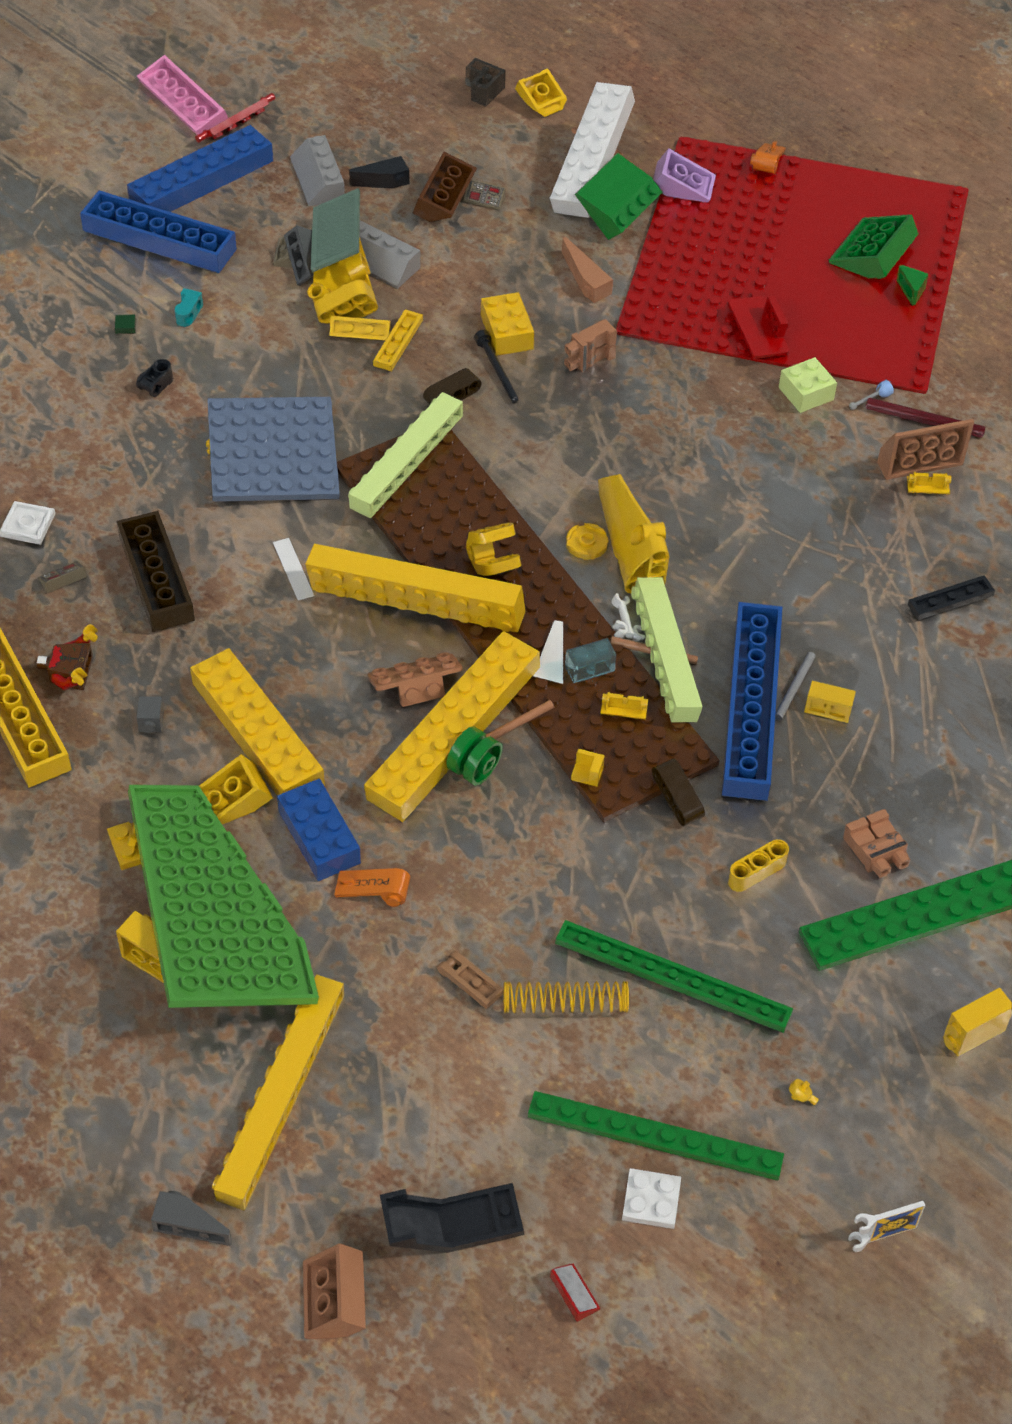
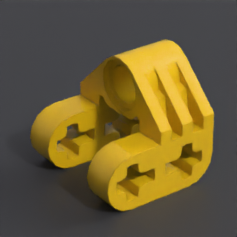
[466,523,521,576]

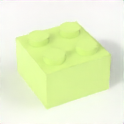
[779,357,837,413]

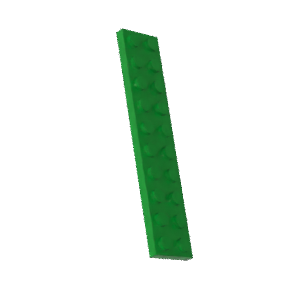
[799,860,1012,971]

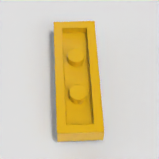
[329,316,391,340]

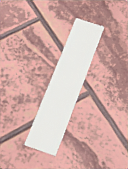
[273,538,314,600]

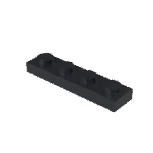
[908,575,995,620]

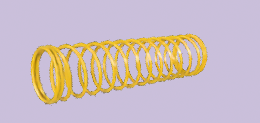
[503,981,629,1014]

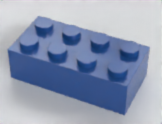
[277,778,361,881]

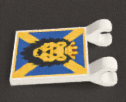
[848,1201,925,1252]

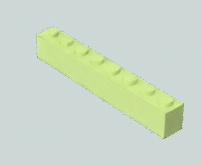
[348,392,463,518]
[631,577,703,722]

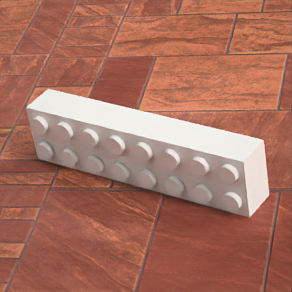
[550,82,635,218]

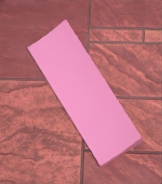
[137,55,228,135]

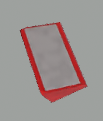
[550,1264,600,1322]

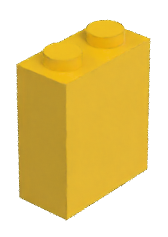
[943,987,1012,1057]

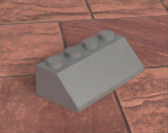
[290,135,345,206]
[359,220,421,289]

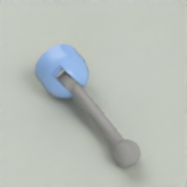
[849,380,894,410]

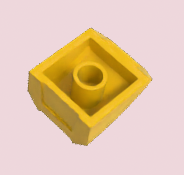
[515,68,567,117]

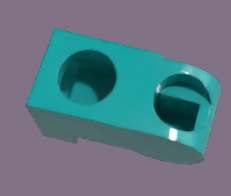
[174,288,203,327]

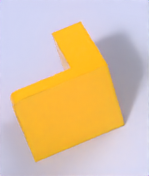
[571,749,605,787]

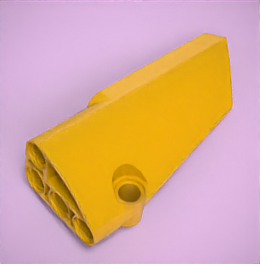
[307,237,378,323]
[598,474,669,594]

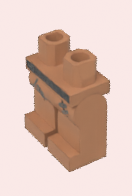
[564,319,617,372]
[843,809,910,878]

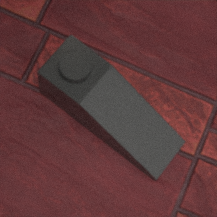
[284,225,313,286]
[151,1191,232,1246]

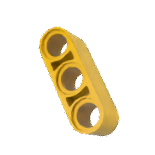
[728,839,789,892]

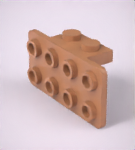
[367,652,463,707]

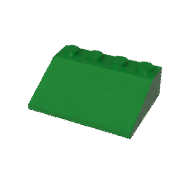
[574,153,662,240]
[829,215,918,279]

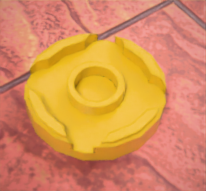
[566,523,608,560]

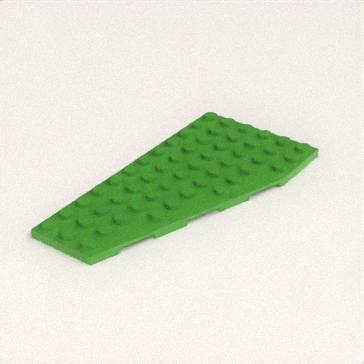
[128,785,319,1008]

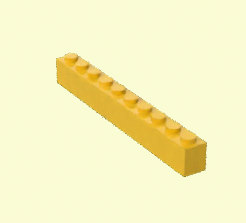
[212,974,345,1211]

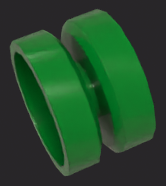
[446,726,503,786]

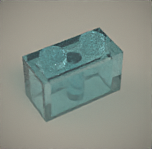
[565,638,616,683]

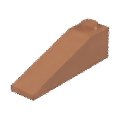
[562,237,613,303]

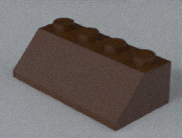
[413,152,477,222]

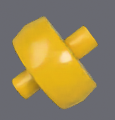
[789,1079,819,1105]

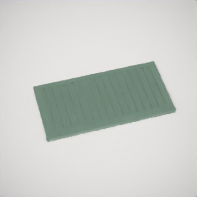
[311,188,360,272]

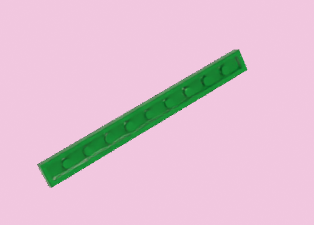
[555,920,793,1033]
[528,1091,784,1181]

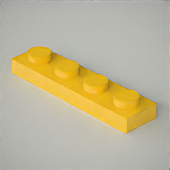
[373,309,423,372]

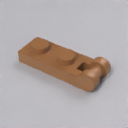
[437,951,504,1010]

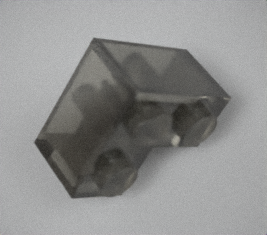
[465,58,506,107]

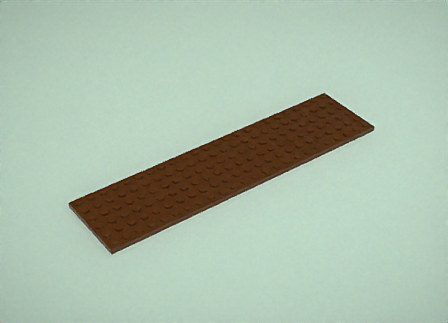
[337,430,720,823]

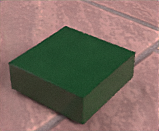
[115,314,136,334]

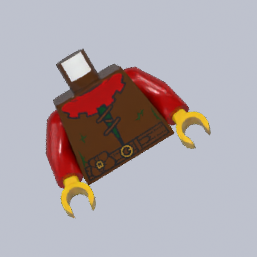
[37,624,98,691]

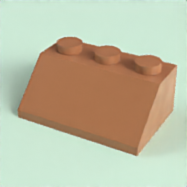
[303,1243,366,1339]

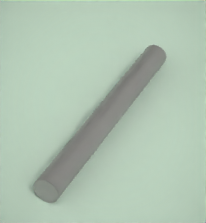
[775,652,816,721]

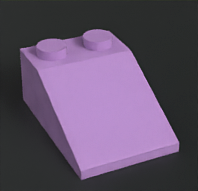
[653,148,716,203]

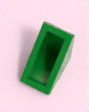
[897,265,928,306]

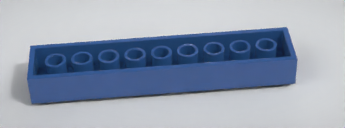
[721,602,783,801]

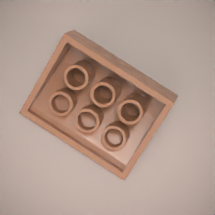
[877,419,974,480]

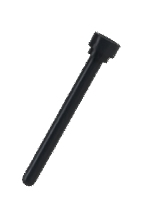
[474,330,519,403]

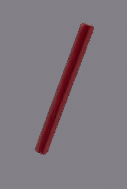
[866,398,985,438]

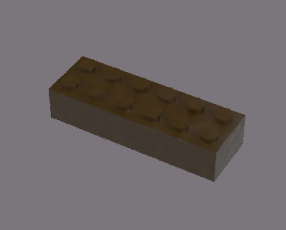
[116,511,195,632]

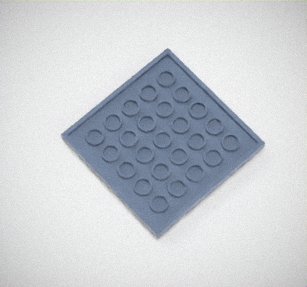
[208,397,340,502]

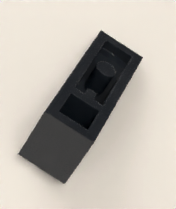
[349,156,410,189]

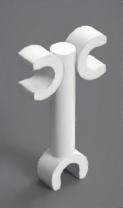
[611,593,645,643]

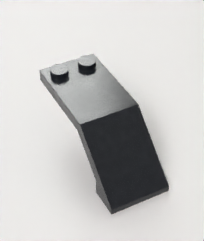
[380,1183,525,1253]

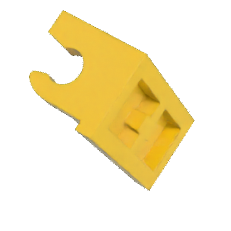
[804,681,856,723]

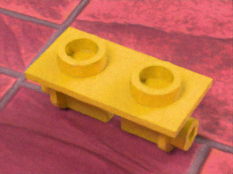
[907,472,951,494]
[601,692,648,720]

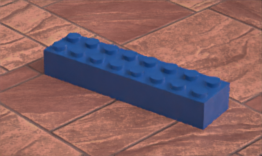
[127,125,273,212]
[80,190,237,273]

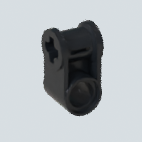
[136,359,174,397]

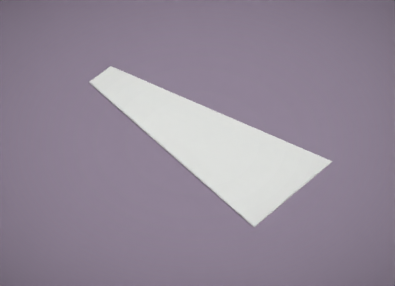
[533,620,563,684]

